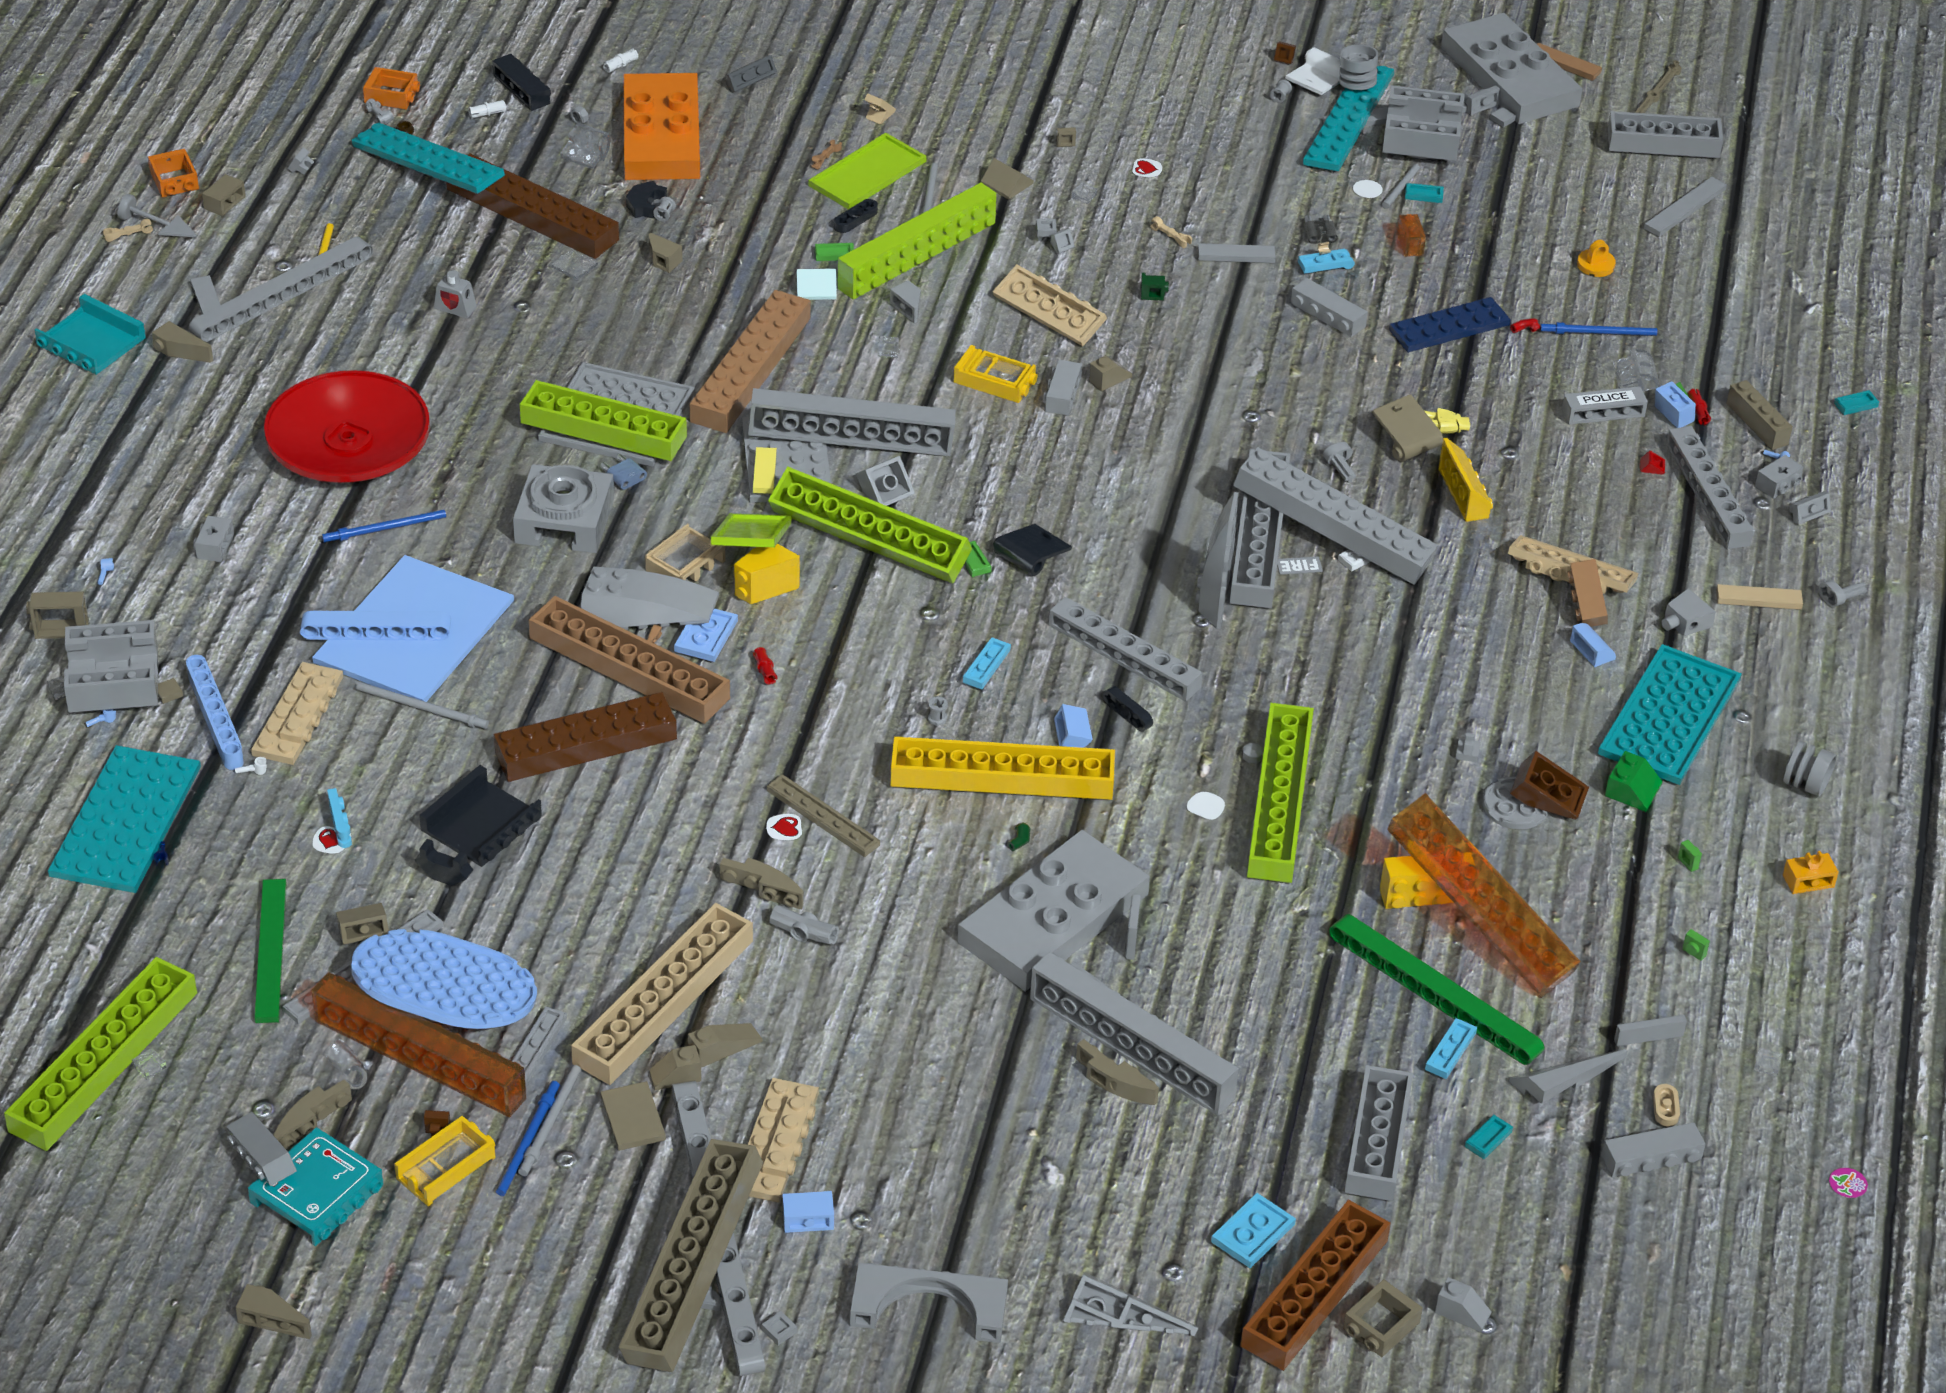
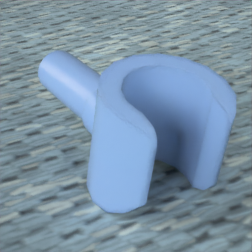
[1763,450,1790,459]
[97,558,114,585]
[85,709,116,727]

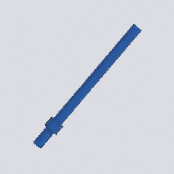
[1540,322,1657,336]
[322,510,446,542]
[496,1081,560,1196]

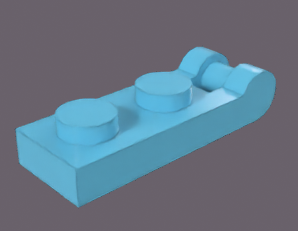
[1298,249,1355,274]
[327,788,352,848]

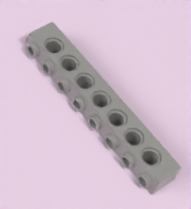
[1666,426,1754,549]
[1049,597,1203,702]

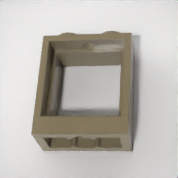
[26,591,89,639]
[1343,1279,1423,1357]

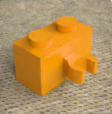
[1783,851,1839,894]

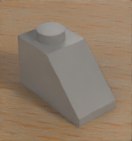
[890,280,921,324]
[1435,1277,1492,1332]

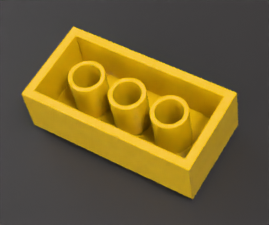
[1380,850,1479,909]

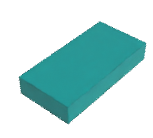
[1405,183,1444,203]
[1834,390,1879,415]
[1465,1114,1513,1159]

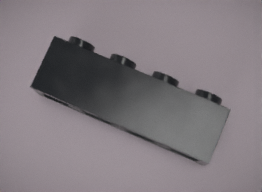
[492,54,551,111]

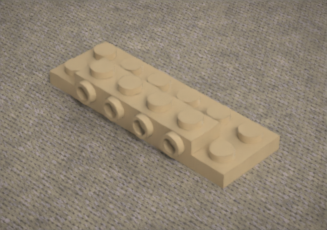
[993,264,1107,347]
[1508,535,1639,594]
[251,662,343,765]
[748,1078,819,1203]

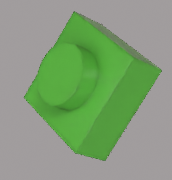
[1678,840,1702,872]
[1682,929,1710,961]

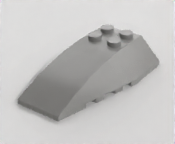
[1195,492,1239,629]
[581,567,719,630]

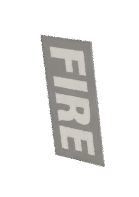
[1277,556,1323,575]

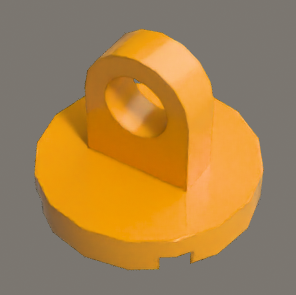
[1577,239,1616,277]

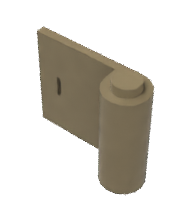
[1372,394,1443,462]

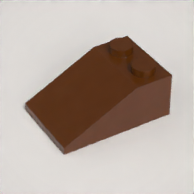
[1510,751,1589,820]

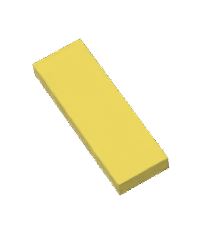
[753,447,777,494]

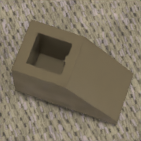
[648,233,683,273]

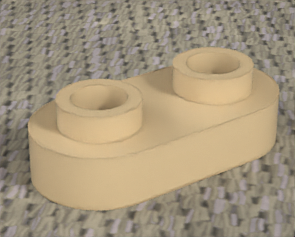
[1653,1084,1680,1127]

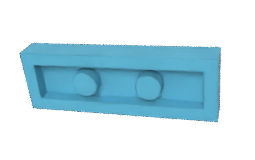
[963,637,1011,689]
[1425,1018,1477,1079]

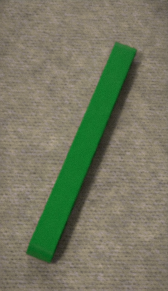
[1329,914,1545,1065]

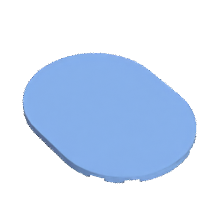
[351,929,537,1029]

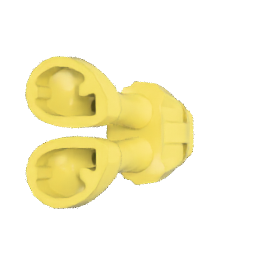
[1424,408,1470,434]

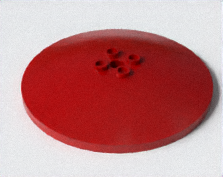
[264,370,430,482]

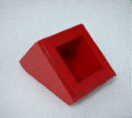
[1640,450,1665,475]

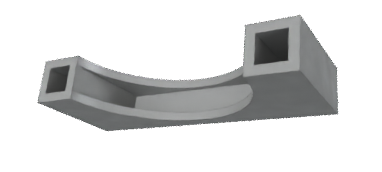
[850,1263,1008,1343]

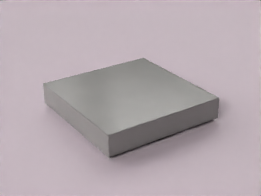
[1125,894,1141,960]

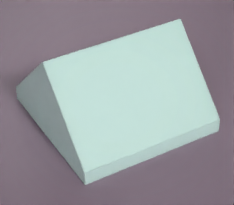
[796,269,836,300]

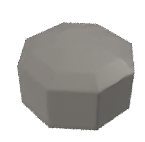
[571,106,589,125]
[1243,743,1264,764]

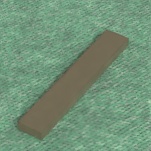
[767,774,880,857]

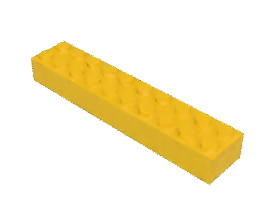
[891,736,1115,800]

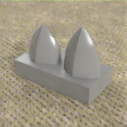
[1464,85,1500,115]
[1789,491,1831,524]

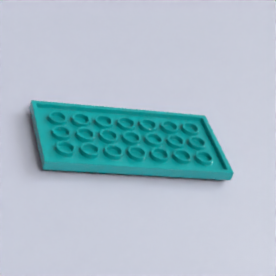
[1598,644,1742,785]
[48,745,201,893]

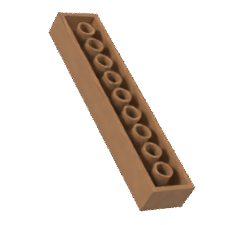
[690,290,811,433]
[529,596,730,724]

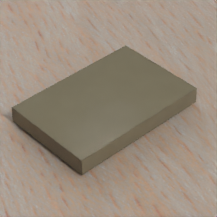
[600,1081,666,1151]

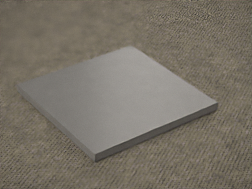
[538,362,695,467]

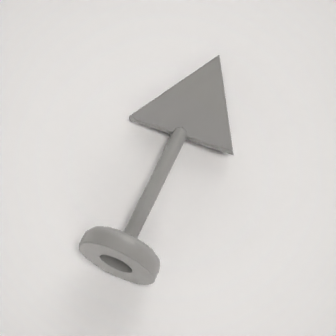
[117,194,197,237]

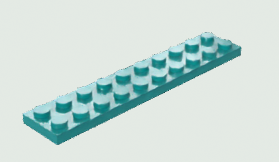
[1303,66,1394,171]
[351,122,505,194]

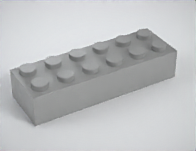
[1607,111,1723,158]
[1345,1065,1413,1201]

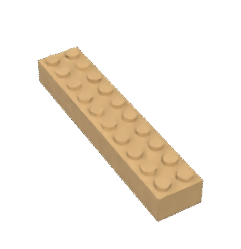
[571,903,753,1085]

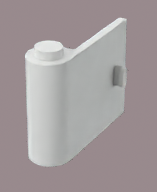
[1285,47,1341,95]

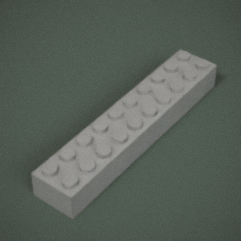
[748,388,956,456]
[1233,447,1438,584]
[1230,449,1290,608]
[1030,952,1239,1116]

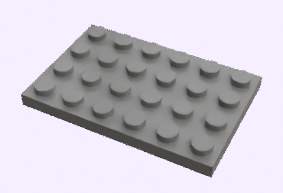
[742,417,831,503]

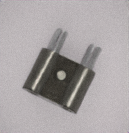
[1304,214,1338,244]

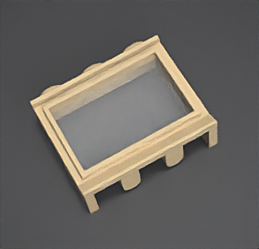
[645,523,725,581]

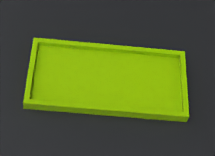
[808,133,926,209]
[711,513,791,547]

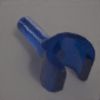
[154,841,169,866]

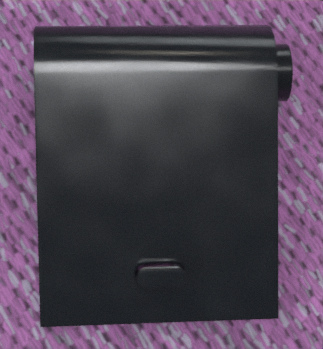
[993,524,1072,576]

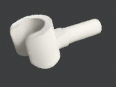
[235,757,267,775]

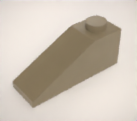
[152,321,213,363]
[688,1023,762,1068]
[236,1284,312,1339]

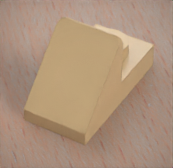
[865,93,896,124]

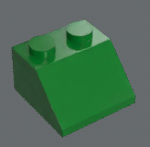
[1605,751,1663,812]

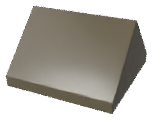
[981,158,1034,200]

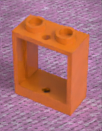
[363,67,420,110]
[148,148,199,197]

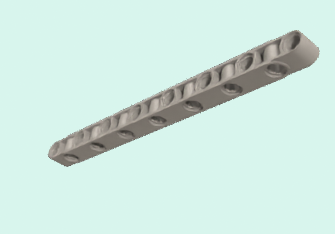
[672,1081,765,1376]

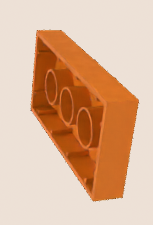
[624,73,700,180]

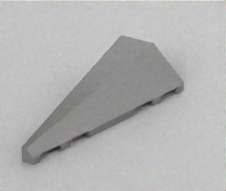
[1509,1049,1628,1104]
[1063,1272,1198,1336]

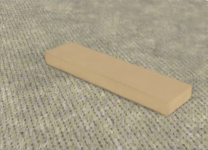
[1716,584,1803,610]

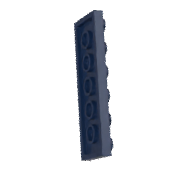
[1389,297,1511,353]

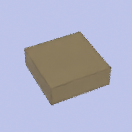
[1056,127,1076,147]
[158,678,183,704]

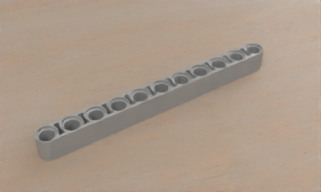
[189,236,374,342]

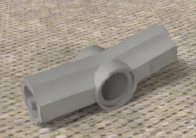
[770,905,839,945]

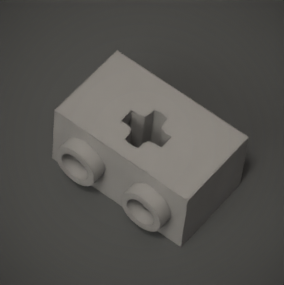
[1755,455,1804,499]
[193,516,234,562]

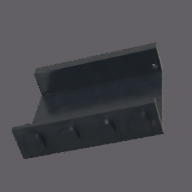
[419,765,542,867]

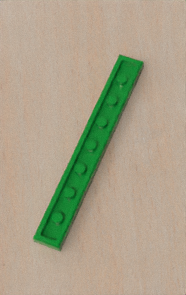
[255,879,287,1023]

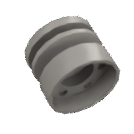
[1339,44,1378,90]
[1783,741,1837,797]

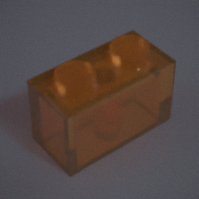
[1397,214,1426,257]

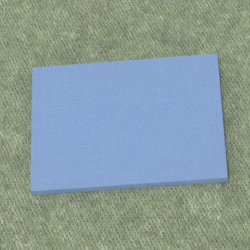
[312,555,514,702]

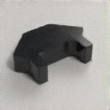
[626,181,667,218]
[415,839,474,886]

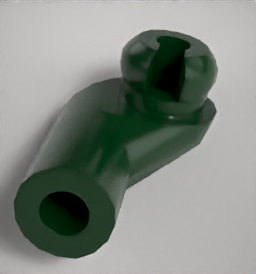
[1007,822,1031,851]

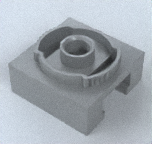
[1382,85,1464,161]
[513,464,614,553]
[64,620,158,712]

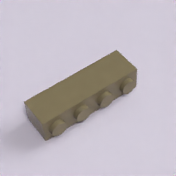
[1726,380,1793,450]

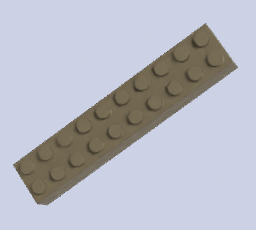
[619,1139,763,1372]

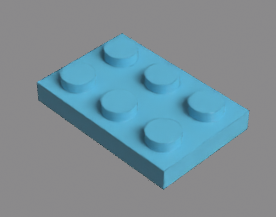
[1211,1193,1296,1268]

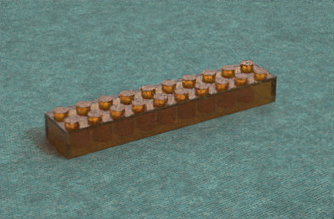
[1387,793,1581,998]
[311,972,527,1118]

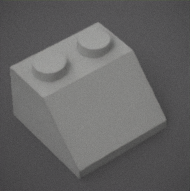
[856,456,915,506]

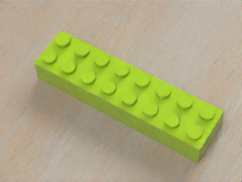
[520,380,687,461]

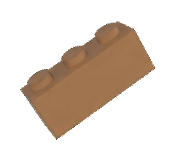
[1567,559,1608,627]

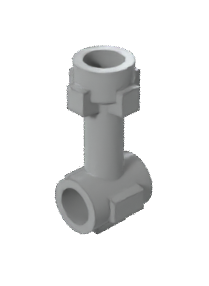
[366,99,394,125]

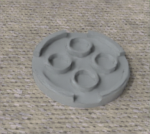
[1483,777,1549,829]

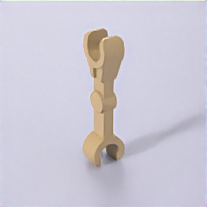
[1151,216,1192,248]
[103,219,153,242]

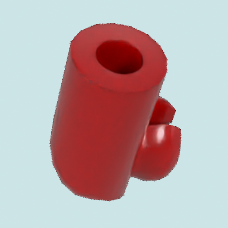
[1510,318,1540,333]

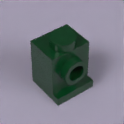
[1141,273,1169,301]

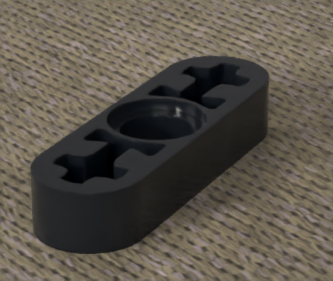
[834,199,878,233]
[1103,686,1153,732]

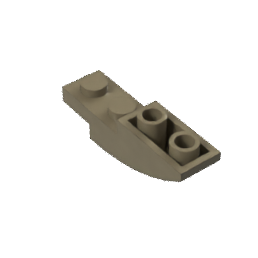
[720,858,804,910]
[1076,1039,1159,1105]
[273,1079,352,1150]

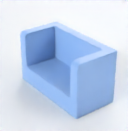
[1655,381,1696,428]
[783,1191,834,1233]

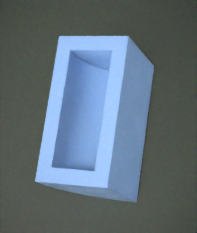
[1570,623,1616,667]
[1054,704,1092,748]

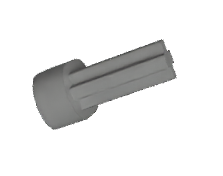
[1323,442,1356,483]
[1818,580,1867,607]

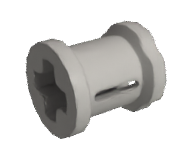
[1270,79,1292,103]
[653,197,676,222]
[928,696,948,726]

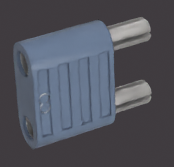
[600,454,647,490]

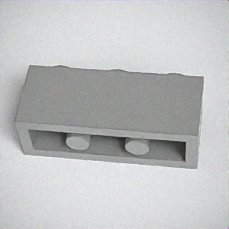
[1043,360,1082,416]

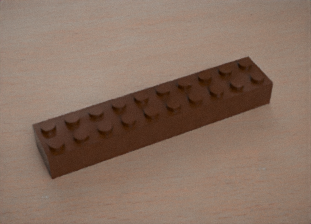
[446,153,619,259]

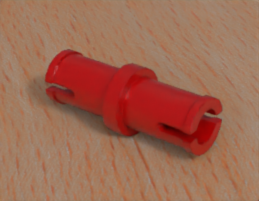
[1687,388,1711,425]
[753,647,778,684]

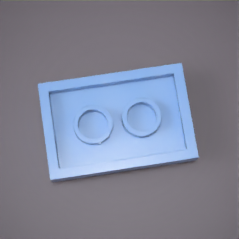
[674,609,738,662]

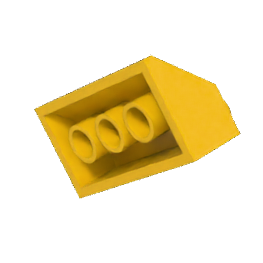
[1439,438,1493,522]

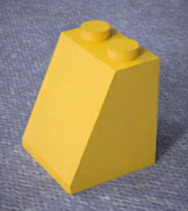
[734,544,800,604]

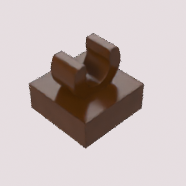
[1274,41,1296,64]
[424,1110,451,1138]

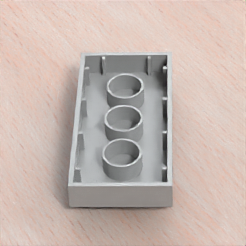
[1441,13,1583,124]
[958,830,1150,992]

